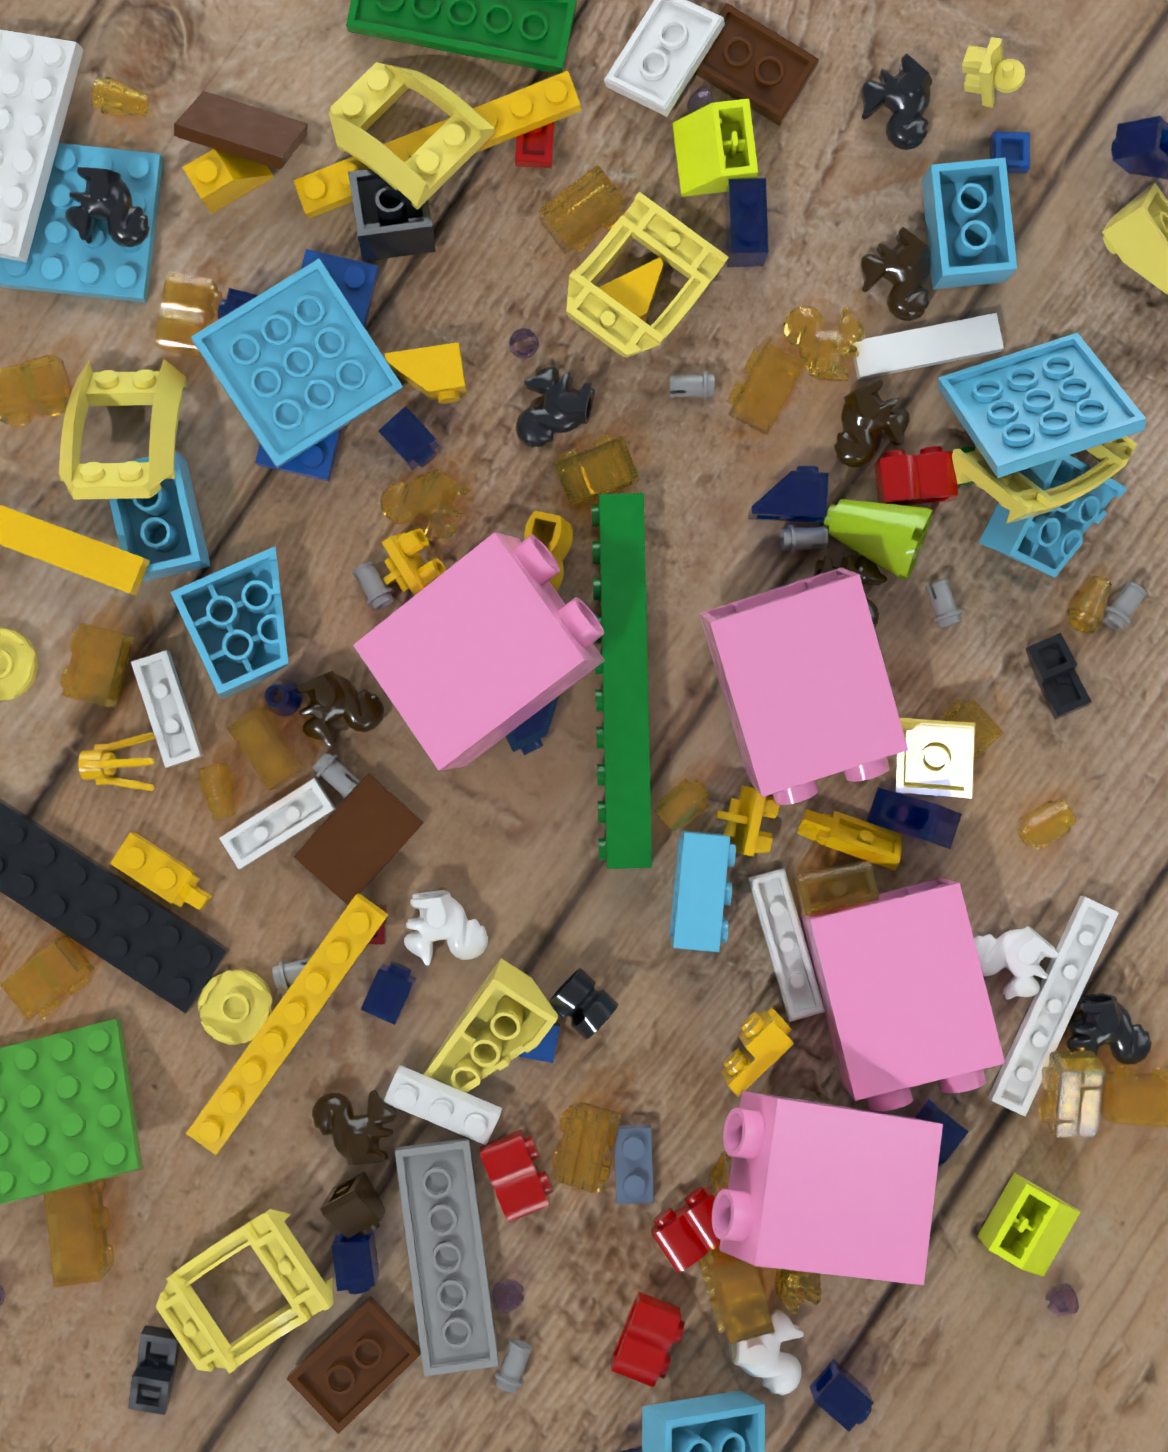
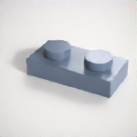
[614,1125,654,1204]

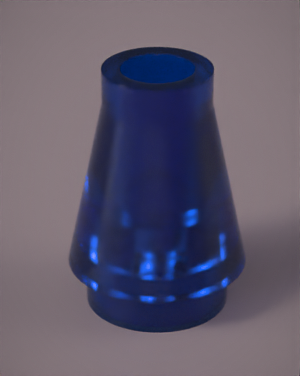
[265,679,303,716]

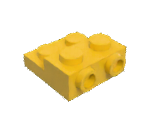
[721,1007,794,1097]

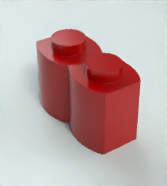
[874,446,958,506]
[480,1129,554,1223]
[651,1186,721,1273]
[611,1291,685,1388]

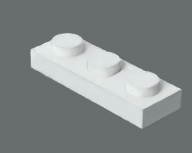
[131,650,204,768]
[219,778,336,870]
[384,1065,502,1145]

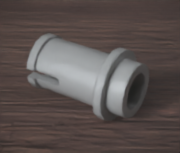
[670,371,715,401]
[779,524,828,554]
[352,561,394,611]
[925,579,963,629]
[1102,582,1147,631]
[313,752,361,798]
[272,958,310,990]
[495,1339,532,1393]

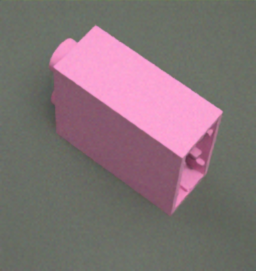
[353,532,605,771]
[699,568,908,805]
[800,878,1005,1112]
[712,1091,943,1285]

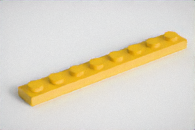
[293,71,582,219]
[186,893,389,1155]

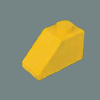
[182,149,274,215]
[598,257,663,322]
[385,342,468,404]

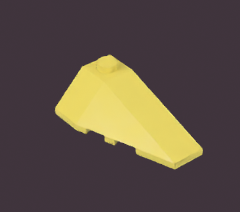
[1102,182,1168,295]
[422,958,558,1093]

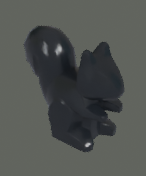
[862,53,932,150]
[65,167,150,247]
[516,366,595,447]
[1066,993,1152,1070]

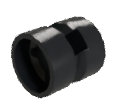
[548,968,619,1040]

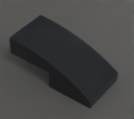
[1026,633,1092,720]
[128,1325,180,1415]

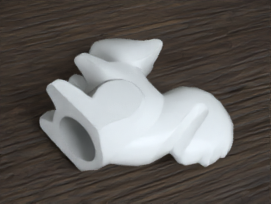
[404,890,488,965]
[974,926,1060,1000]
[729,1309,804,1395]

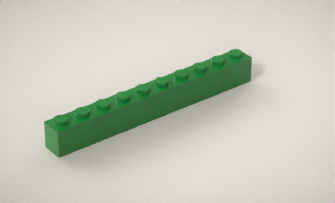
[591,493,652,869]

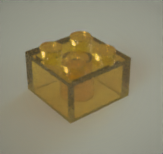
[699,1246,775,1345]

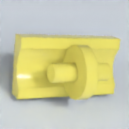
[962,37,1025,108]

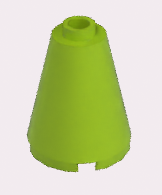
[824,499,933,581]

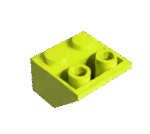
[672,99,758,197]
[977,1172,1081,1277]

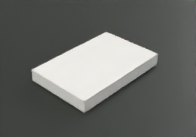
[604,0,725,117]

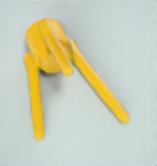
[78,732,155,791]

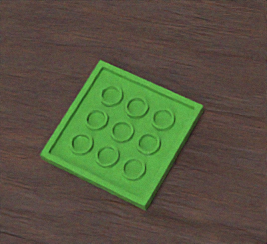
[0,1019,143,1206]

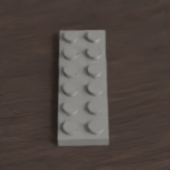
[395,1138,499,1377]

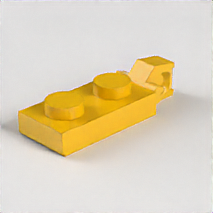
[797,809,903,871]
[110,832,213,910]

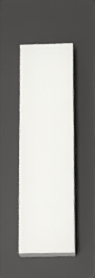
[851,313,1004,380]
[748,868,825,1022]

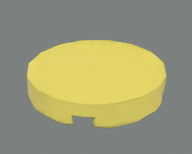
[0,627,39,701]
[198,969,274,1045]

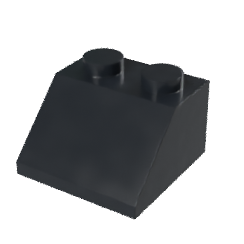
[348,169,436,262]

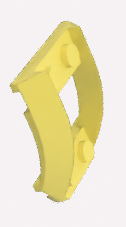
[329,62,495,210]
[566,192,729,358]
[59,359,188,500]
[952,436,1137,524]
[156,1209,333,1374]

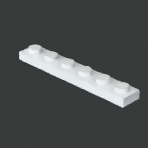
[988,896,1119,1117]

